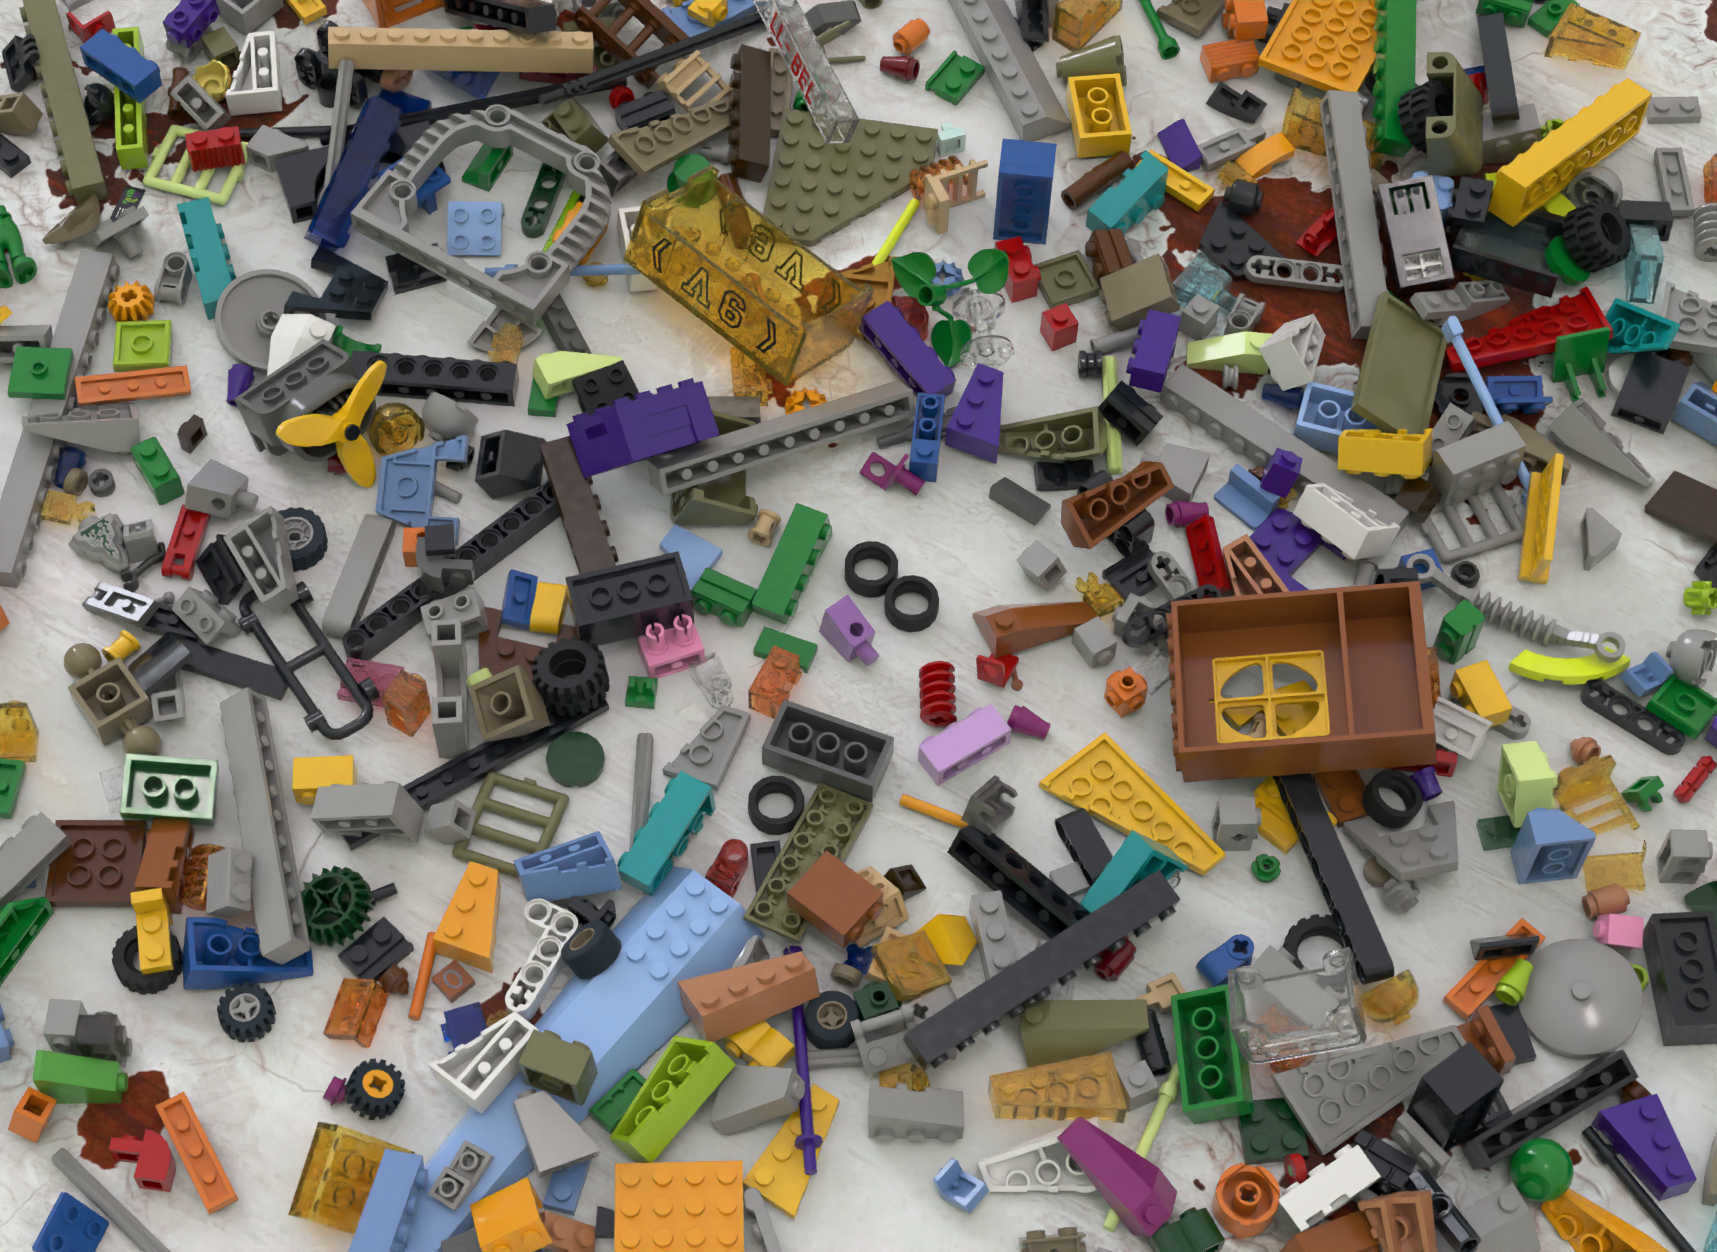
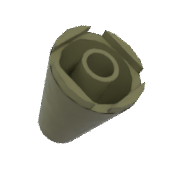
[1056,35,1127,86]

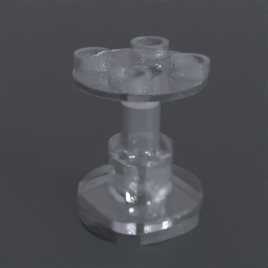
[951,287,1015,370]

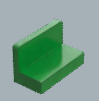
[462,144,514,192]

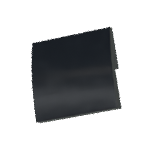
[127,631,194,696]

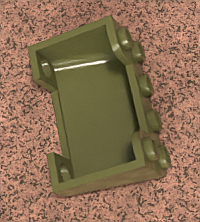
[1426,52,1483,176]

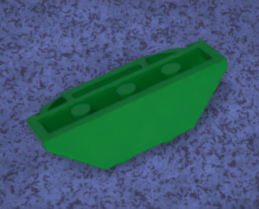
[0,897,54,986]

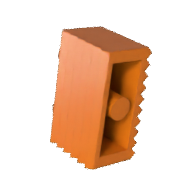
[1200,39,1260,83]

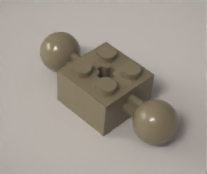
[64,643,161,756]

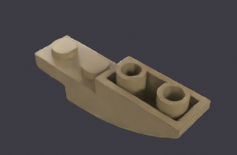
[1469,411,1571,485]

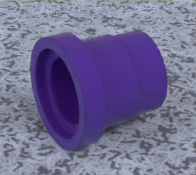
[1410,766,1443,802]

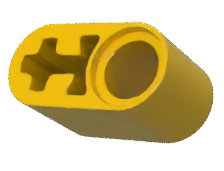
[530,582,568,635]

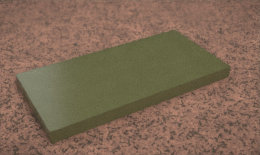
[1351,291,1447,434]

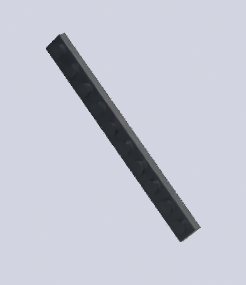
[341,699,609,851]

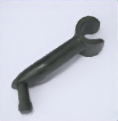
[121,542,166,592]

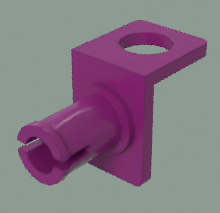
[860,452,925,496]

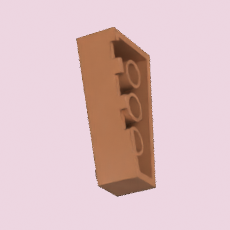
[678,951,820,1042]

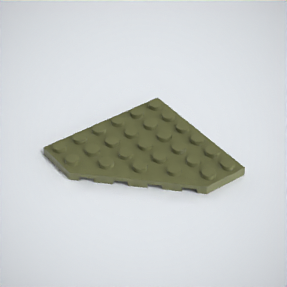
[759,108,938,247]

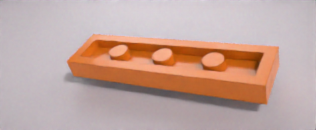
[74,365,191,407]
[1443,918,1546,1021]
[155,1092,238,1215]

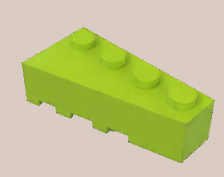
[609,1036,736,1163]

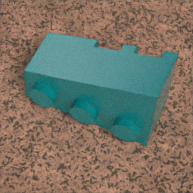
[1086,150,1169,235]
[1080,830,1189,913]

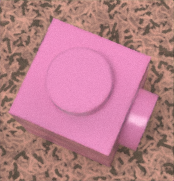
[1593,913,1644,950]

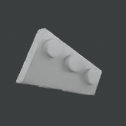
[662,705,751,791]

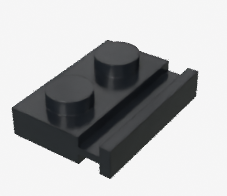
[195,534,248,605]
[1102,544,1173,603]
[338,917,414,989]

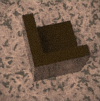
[1394,477,1442,522]

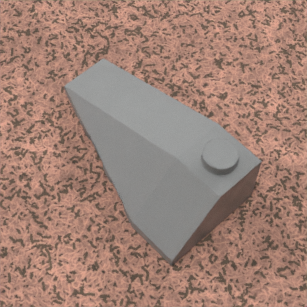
[22,402,140,455]
[1435,1183,1541,1252]

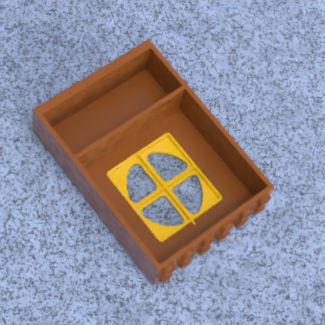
[1166,581,1437,783]

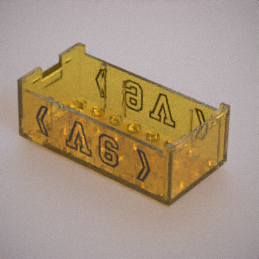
[623,164,874,387]

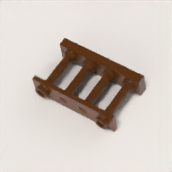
[571,0,690,89]

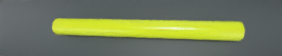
[872,198,920,265]

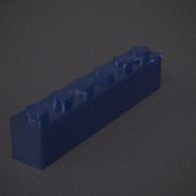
[304,95,402,252]

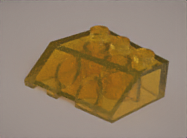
[288,1122,415,1235]

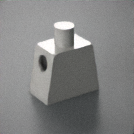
[1139,444,1210,502]
[185,459,259,518]

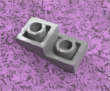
[428,1140,494,1211]

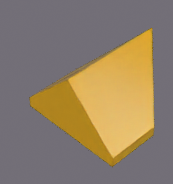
[910,914,977,965]

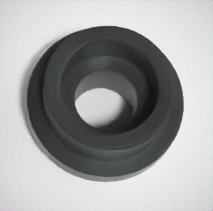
[1451,561,1480,588]

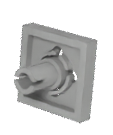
[90,206,149,260]

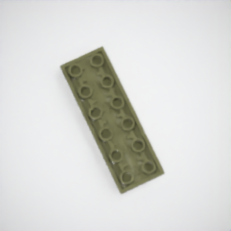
[743,782,874,943]

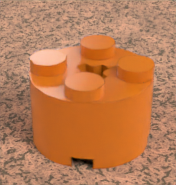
[1212,1163,1280,1239]

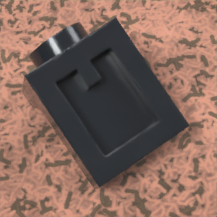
[567,896,616,928]

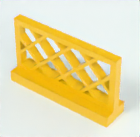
[1518,453,1564,584]

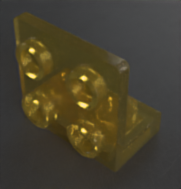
[0,700,39,762]

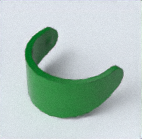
[332,325,382,359]

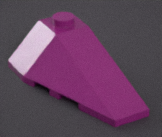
[1057,1117,1177,1237]

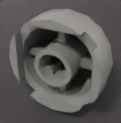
[1567,166,1623,208]
[421,392,479,442]
[1666,629,1717,688]

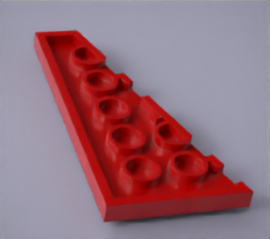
[1445,286,1613,373]

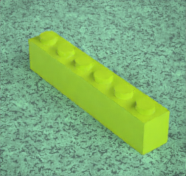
[112,26,148,170]

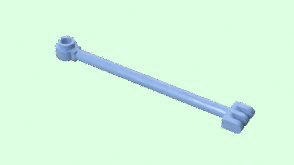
[1441,316,1530,508]

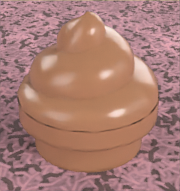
[1570,737,1601,766]

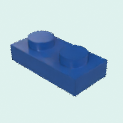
[500,569,538,630]

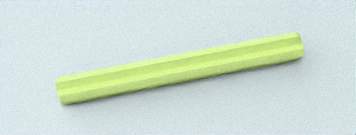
[1102,356,1123,474]

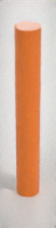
[408,932,436,1021]

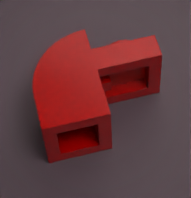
[109,1129,176,1192]

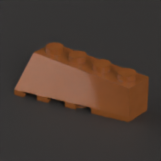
[1061,461,1175,549]

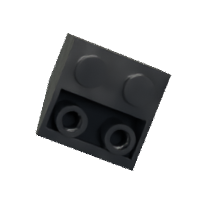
[475,430,547,500]

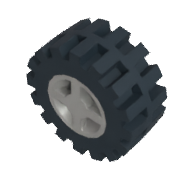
[217,982,276,1043]

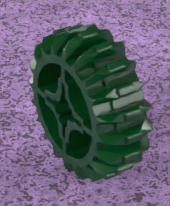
[301,865,374,948]

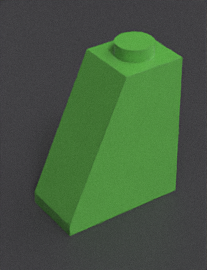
[33,1050,128,1104]

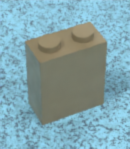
[1099,254,1180,332]

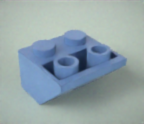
[1672,381,1717,446]

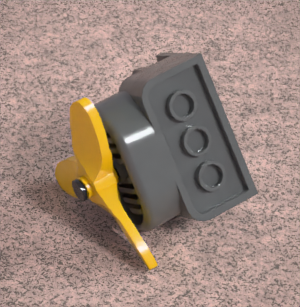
[234,339,387,488]

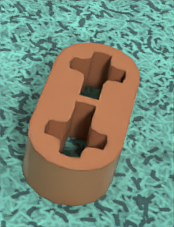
[380,70,414,93]

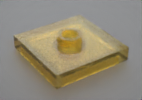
[870,930,952,1001]

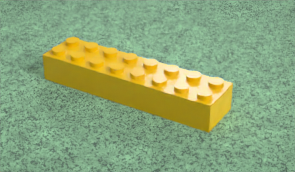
[1488,78,1652,227]

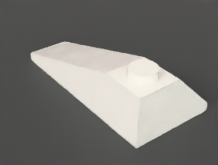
[267,314,336,376]
[978,1115,1104,1193]

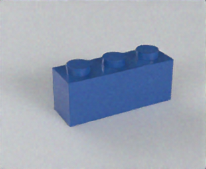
[80,29,163,103]

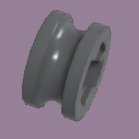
[88,469,116,498]

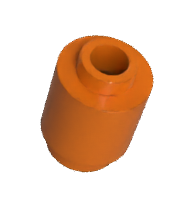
[893,18,930,55]

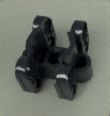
[294,20,384,109]

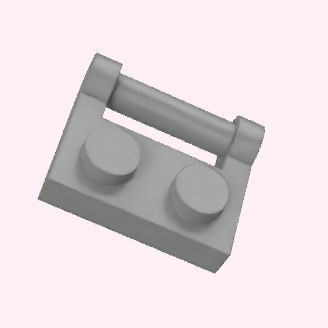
[850,1003,917,1075]

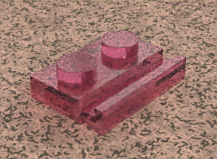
[337,658,405,709]

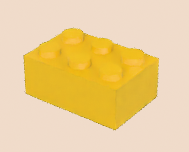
[1066,73,1132,158]

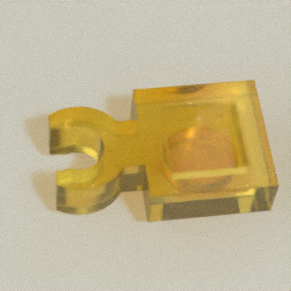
[41,490,95,525]
[1075,572,1124,618]

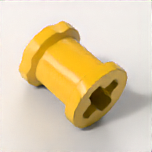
[101,630,141,662]

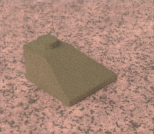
[468,665,550,742]

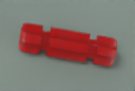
[1673,756,1717,804]

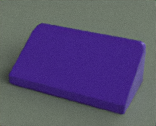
[1157,118,1202,172]

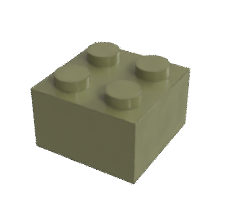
[518,1029,598,1106]

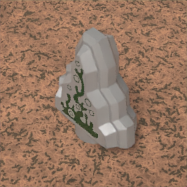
[68,513,129,573]

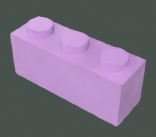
[918,704,1012,786]

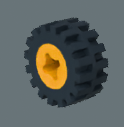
[345,1058,405,1120]

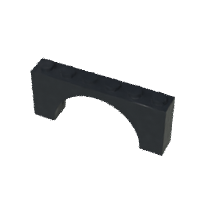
[274,120,446,224]

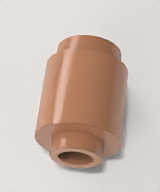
[1582,883,1630,919]

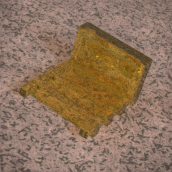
[1553,754,1640,847]

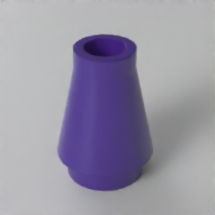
[226,364,255,407]

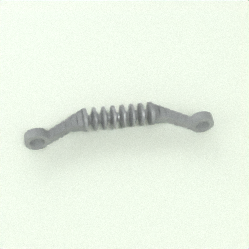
[1406,553,1626,663]

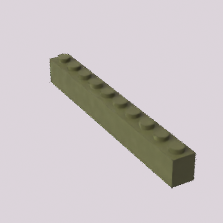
[19,0,109,205]

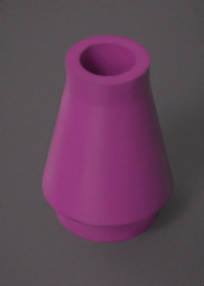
[1165,500,1209,528]
[1007,705,1051,740]

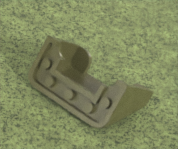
[670,410,758,525]

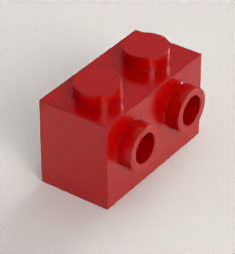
[994,236,1041,303]

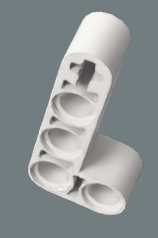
[505,898,579,1022]

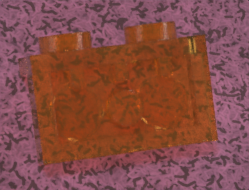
[323,978,388,1048]

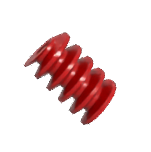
[919,661,957,727]

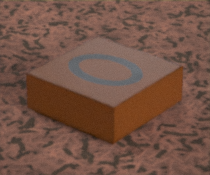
[431,959,476,1003]

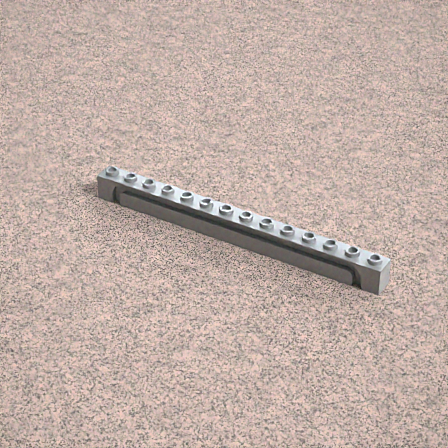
[0,250,120,588]

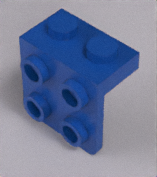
[1485,375,1553,415]

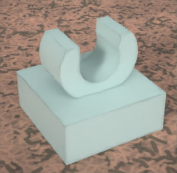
[937,122,966,157]

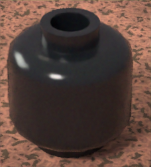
[1223,179,1264,217]

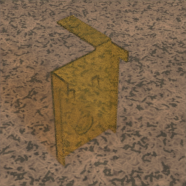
[1583,840,1647,893]

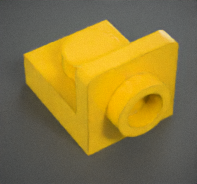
[687,0,728,28]

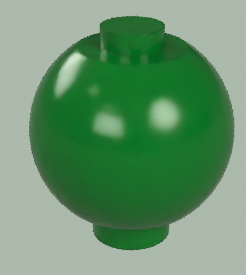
[1509,1138,1574,1203]

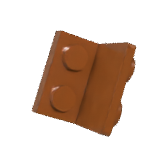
[1456,1004,1516,1076]

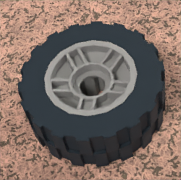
[278,507,328,572]

